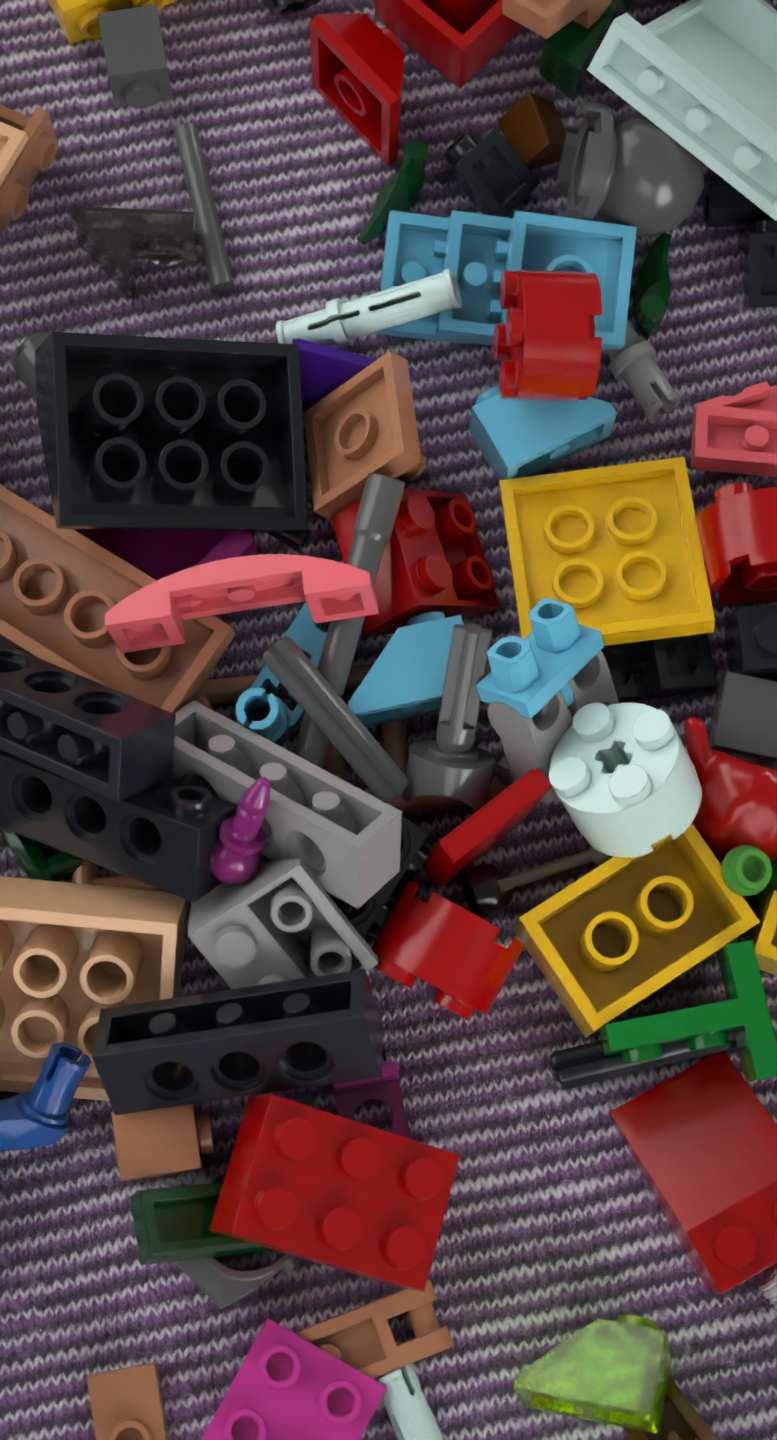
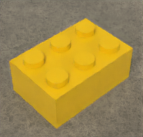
[513,823,760,1038]

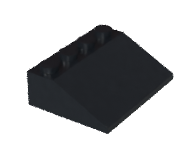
[34,332,308,532]

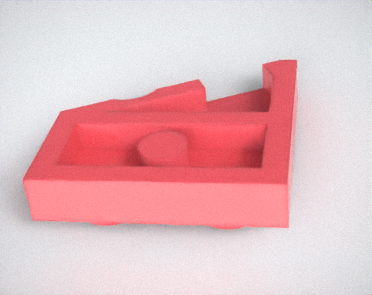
[690,381,777,477]

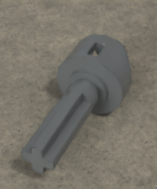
[402,623,496,812]

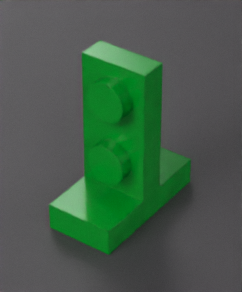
[599,940,777,1083]

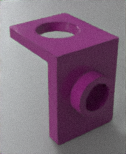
[332,1061,411,1139]

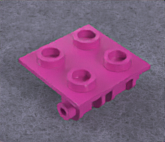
[201,1318,387,1440]

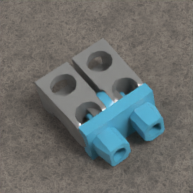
[476,598,619,803]

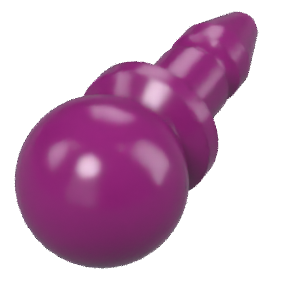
[210,777,270,884]

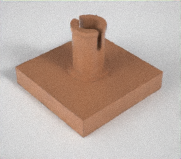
[303,350,427,521]

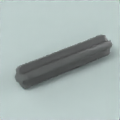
[262,636,409,803]

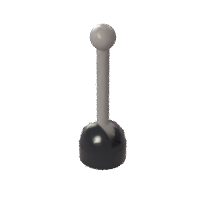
[460,845,613,919]

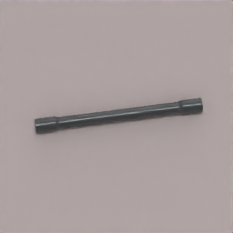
[260,473,406,862]

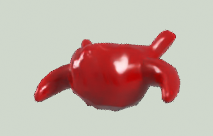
[684,717,777,862]

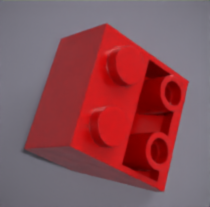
[331,488,500,634]

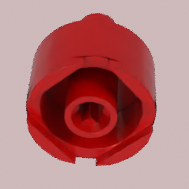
[493,270,602,401]
[695,482,777,606]
[371,881,525,1021]

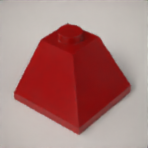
[309,13,405,167]

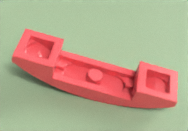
[104,554,379,653]

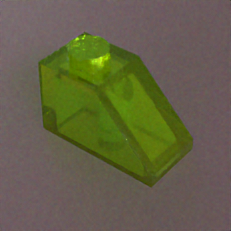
[514,1315,673,1434]

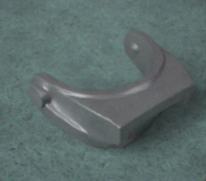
[174,1168,301,1309]

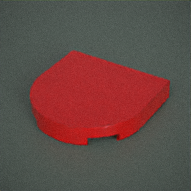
[424,768,552,886]

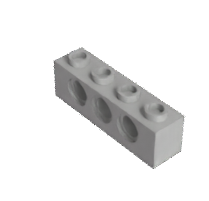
[166,700,402,909]

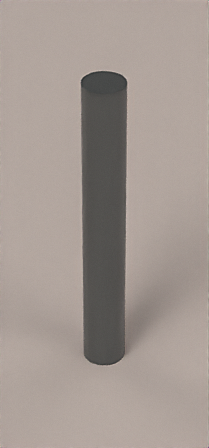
[174,123,235,294]

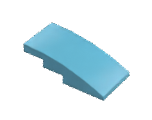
[375,210,637,349]

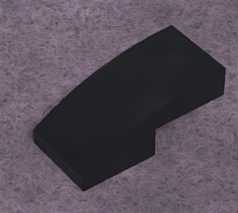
[601,633,717,703]

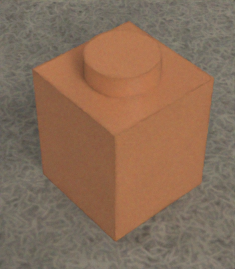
[111,1104,215,1182]

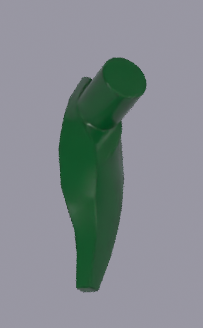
[356,140,429,245]
[633,233,672,340]
[0,827,83,881]

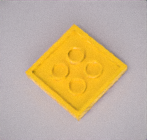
[499,457,715,646]

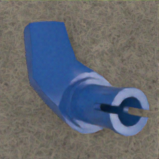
[0,1043,91,1151]

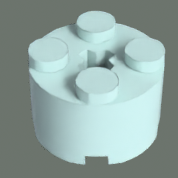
[548,702,702,858]

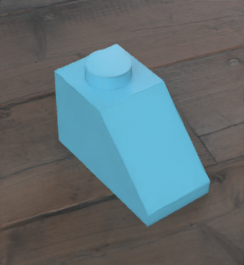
[469,385,617,481]
[348,612,463,727]

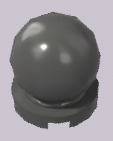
[556,101,704,238]

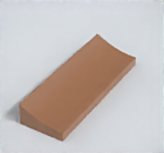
[0,485,236,714]

